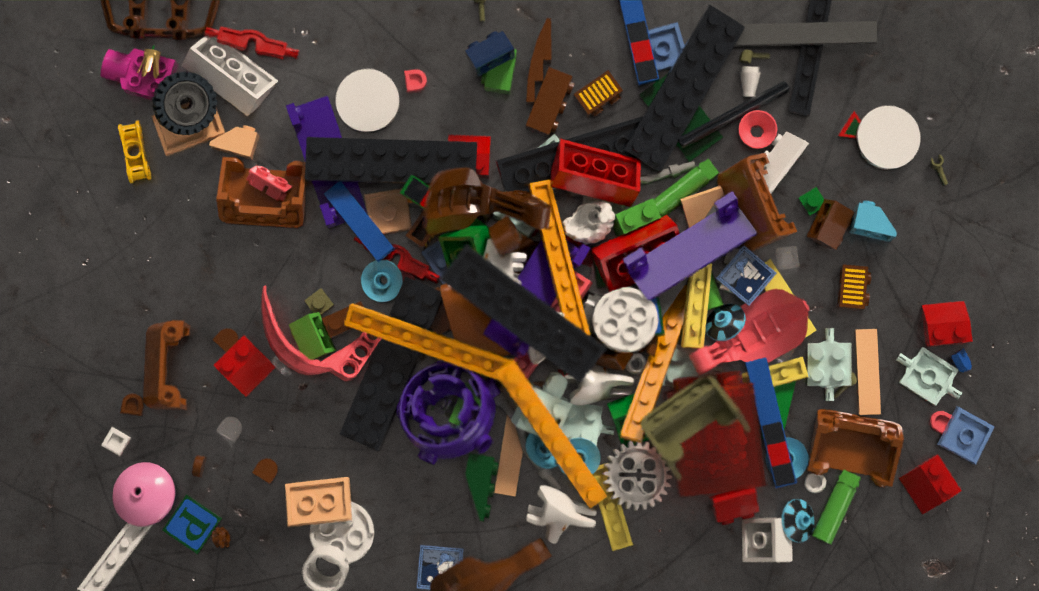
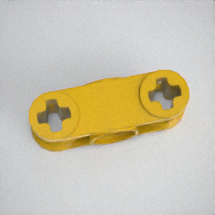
[118,120,151,184]

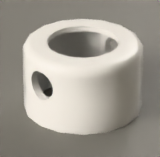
[303,545,349,591]

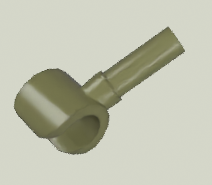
[473,0,486,21]
[739,50,770,64]
[930,155,948,185]
[834,372,857,398]

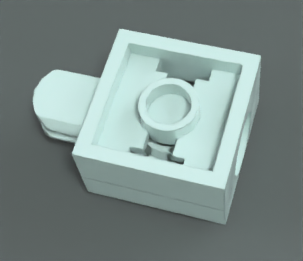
[511,372,573,436]

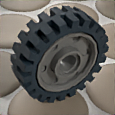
[152,72,217,135]

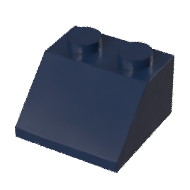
[465,31,515,77]

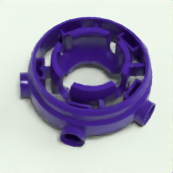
[397,360,501,465]

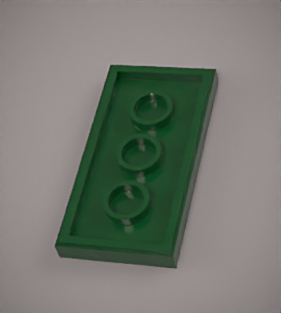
[639,74,723,162]

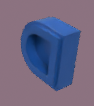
[951,348,972,373]

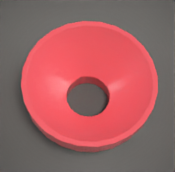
[738,110,777,149]

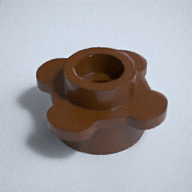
[212,527,230,548]

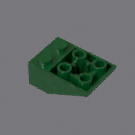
[465,453,499,522]

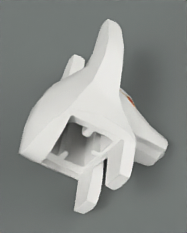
[483,239,526,284]
[565,365,634,405]
[526,485,597,543]

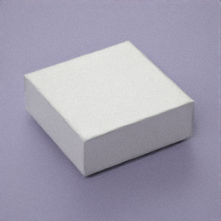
[101,427,131,456]

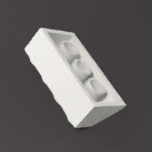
[181,36,278,116]
[764,132,809,193]

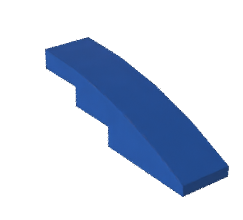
[324,182,395,262]

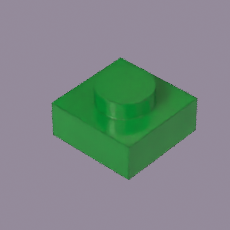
[798,187,824,217]

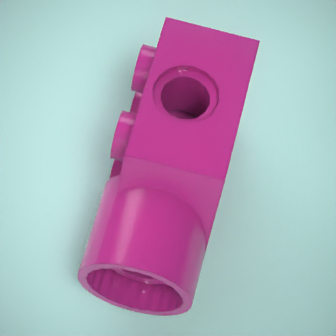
[101,48,178,101]

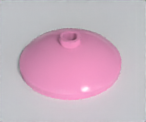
[112,462,175,527]

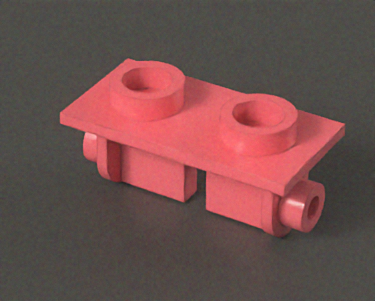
[246,165,293,201]

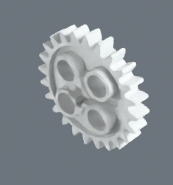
[602,441,672,510]

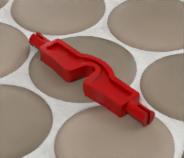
[205,27,299,59]
[354,235,440,284]

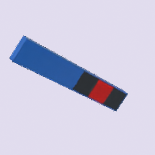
[619,0,659,85]
[745,358,797,488]

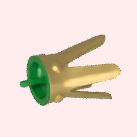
[137,45,161,79]

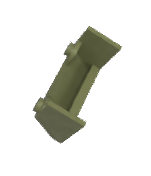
[641,375,751,480]

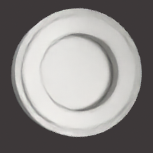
[804,472,826,493]

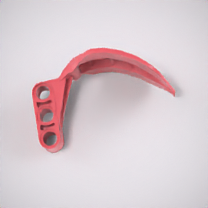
[261,285,381,381]
[689,289,809,376]

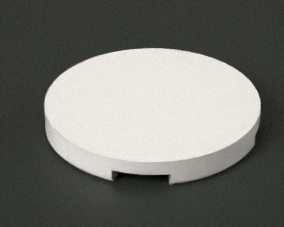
[336,69,399,133]
[856,106,920,170]
[593,288,658,353]
[309,502,374,564]

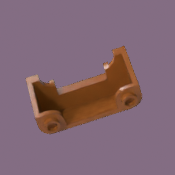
[717,153,797,252]
[216,157,307,228]
[440,284,512,357]
[143,320,190,410]
[807,409,904,487]

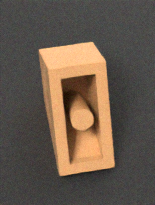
[209,125,259,160]

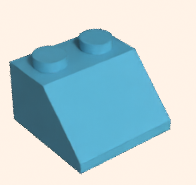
[849,201,897,242]

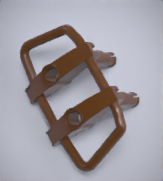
[100,0,220,40]

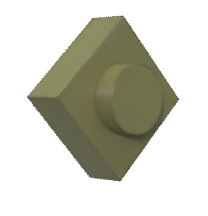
[304,288,335,315]

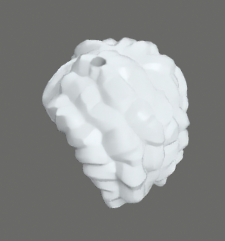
[563,200,615,245]

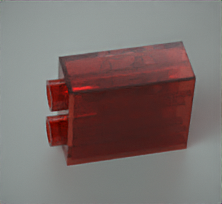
[664,371,766,497]

